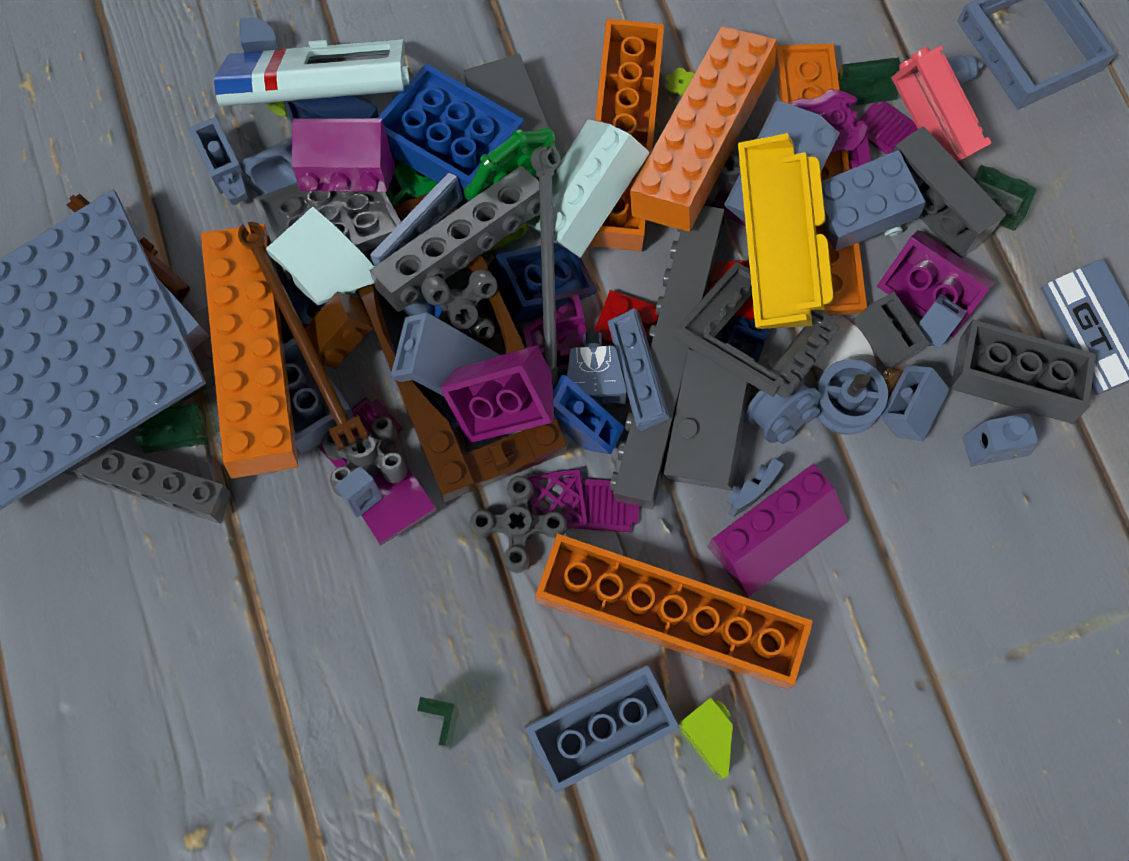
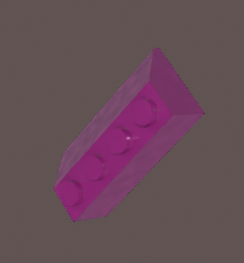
[707,463,848,598]

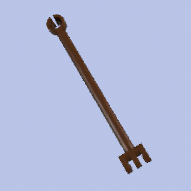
[238,222,368,451]

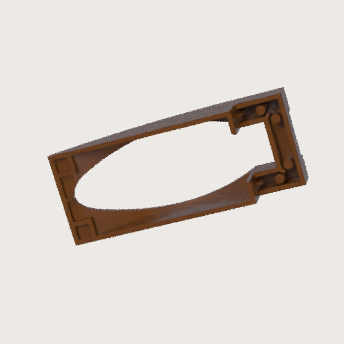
[357,193,567,502]

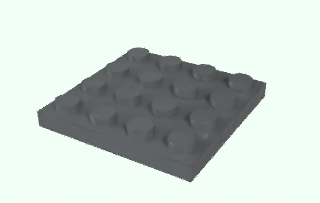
[253,183,401,280]

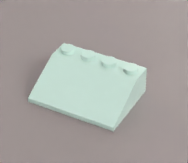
[527,119,650,258]

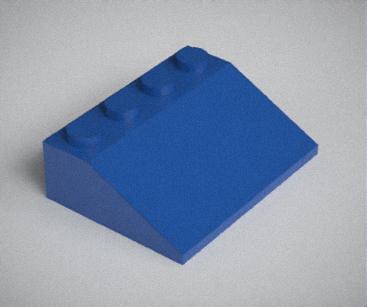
[378,63,524,202]

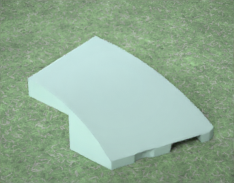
[266,207,375,305]

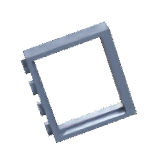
[957,0,1115,110]

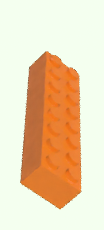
[588,18,664,252]
[630,26,777,232]
[201,224,299,479]
[535,533,813,690]

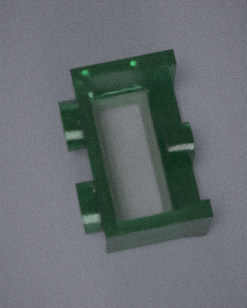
[973,165,1037,231]

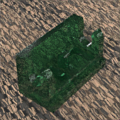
[838,57,900,106]
[134,404,208,453]

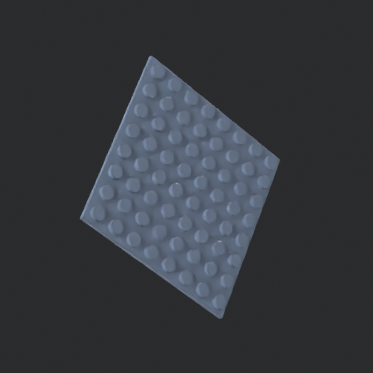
[0,189,206,510]

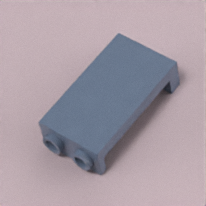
[390,312,501,396]

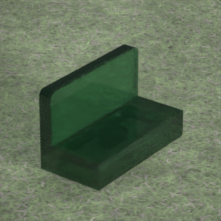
[417,697,459,750]

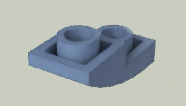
[727,458,784,517]

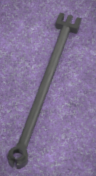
[531,146,567,390]

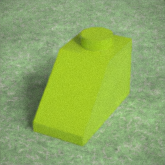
[678,697,733,780]

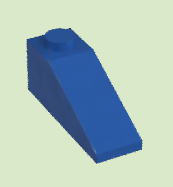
[553,375,625,454]

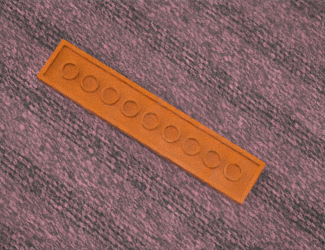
[776,43,867,315]

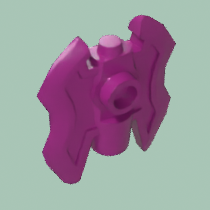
[790,89,868,153]

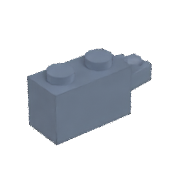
[188,117,249,205]

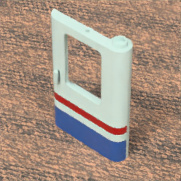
[214,39,410,107]

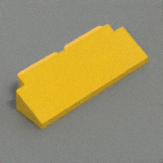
[738,133,834,329]

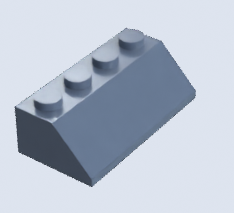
[724,101,840,222]

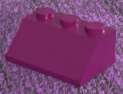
[292,118,395,192]
[877,230,995,338]
[440,345,554,443]

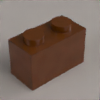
[305,291,373,369]

